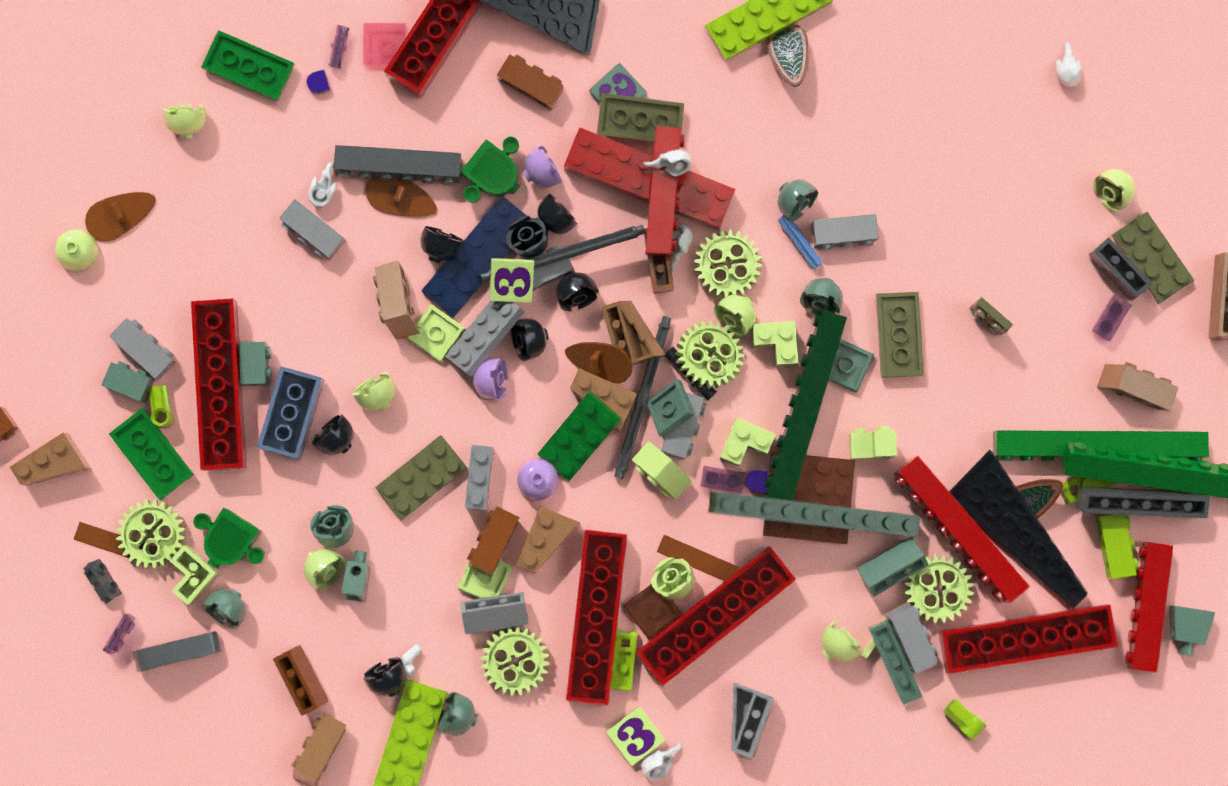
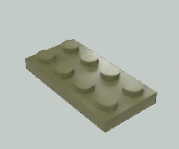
[597,93,684,142]
[1111,211,1195,304]
[876,291,924,378]
[375,435,468,521]

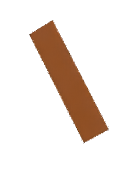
[74,522,157,565]
[657,535,739,581]

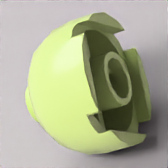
[163,105,206,138]
[1093,169,1136,212]
[55,229,99,272]
[714,295,756,337]
[352,372,396,412]
[303,548,346,590]
[651,557,695,601]
[821,620,863,663]

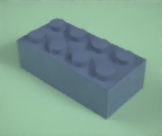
[257,366,325,460]

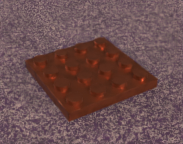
[762,451,855,544]

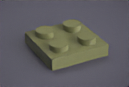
[970,297,1014,335]

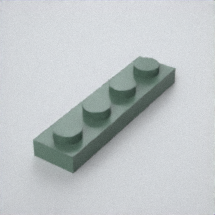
[868,619,923,705]

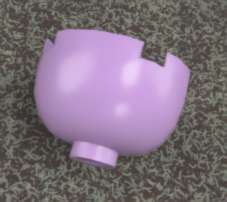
[523,145,562,188]
[471,358,508,400]
[517,458,559,501]

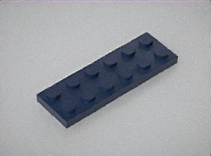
[421,195,527,318]

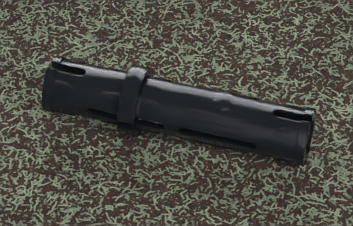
[664,346,717,401]

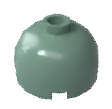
[778,179,819,221]
[800,278,843,314]
[310,505,355,548]
[202,589,246,629]
[439,692,477,736]

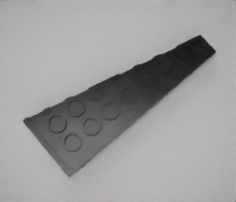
[478,0,600,54]
[949,449,1088,609]

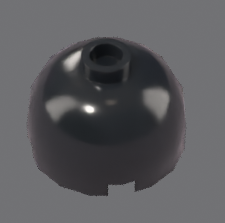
[537,193,578,235]
[505,216,549,259]
[420,226,463,263]
[556,272,599,311]
[511,318,549,361]
[312,414,354,455]
[363,657,407,697]

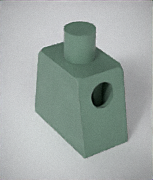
[341,550,370,602]
[1169,605,1215,656]

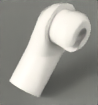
[401,644,423,676]

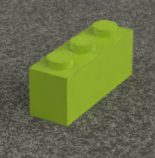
[1095,514,1138,579]

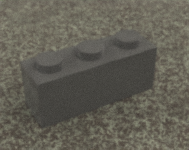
[1088,237,1152,301]

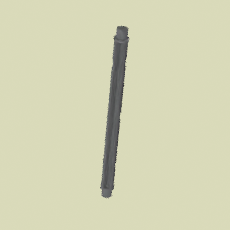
[481,225,646,282]
[614,316,671,479]

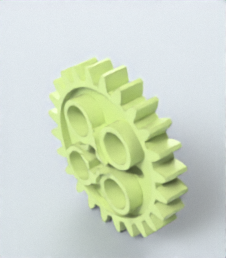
[694,230,762,297]
[675,321,744,389]
[116,500,186,568]
[905,554,974,624]
[481,626,550,696]

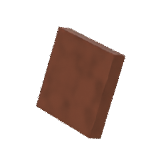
[623,584,682,639]

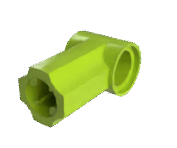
[148,385,174,429]
[943,698,987,741]

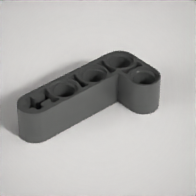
[132,631,221,672]

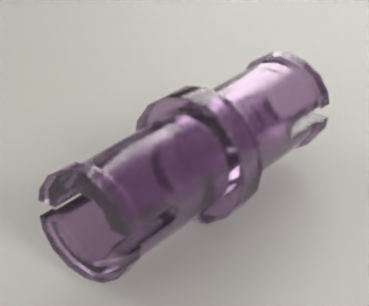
[328,25,350,69]

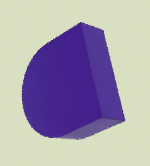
[306,69,330,94]
[745,470,768,493]

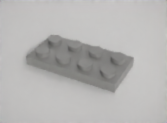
[445,301,525,377]

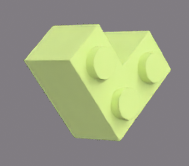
[751,321,798,367]
[719,418,776,466]
[849,426,897,460]
[632,441,693,500]
[170,545,220,605]

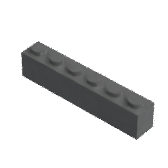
[333,145,462,185]
[1076,487,1210,518]

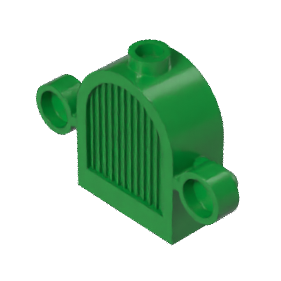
[460,136,520,203]
[193,507,265,569]

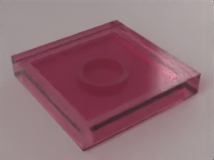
[363,23,406,65]

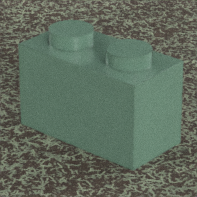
[239,341,272,386]
[101,361,154,403]

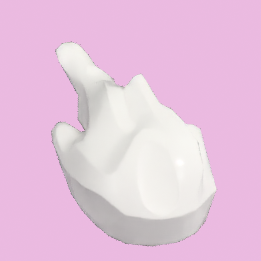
[1056,42,1082,87]
[643,149,691,177]
[308,162,336,207]
[671,224,693,271]
[641,743,681,781]

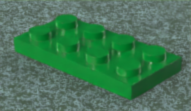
[201,30,295,102]
[537,391,622,481]
[109,408,195,501]

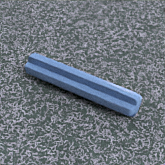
[778,215,822,269]

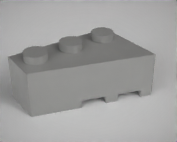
[731,682,776,759]

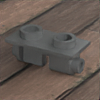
[83,559,122,604]

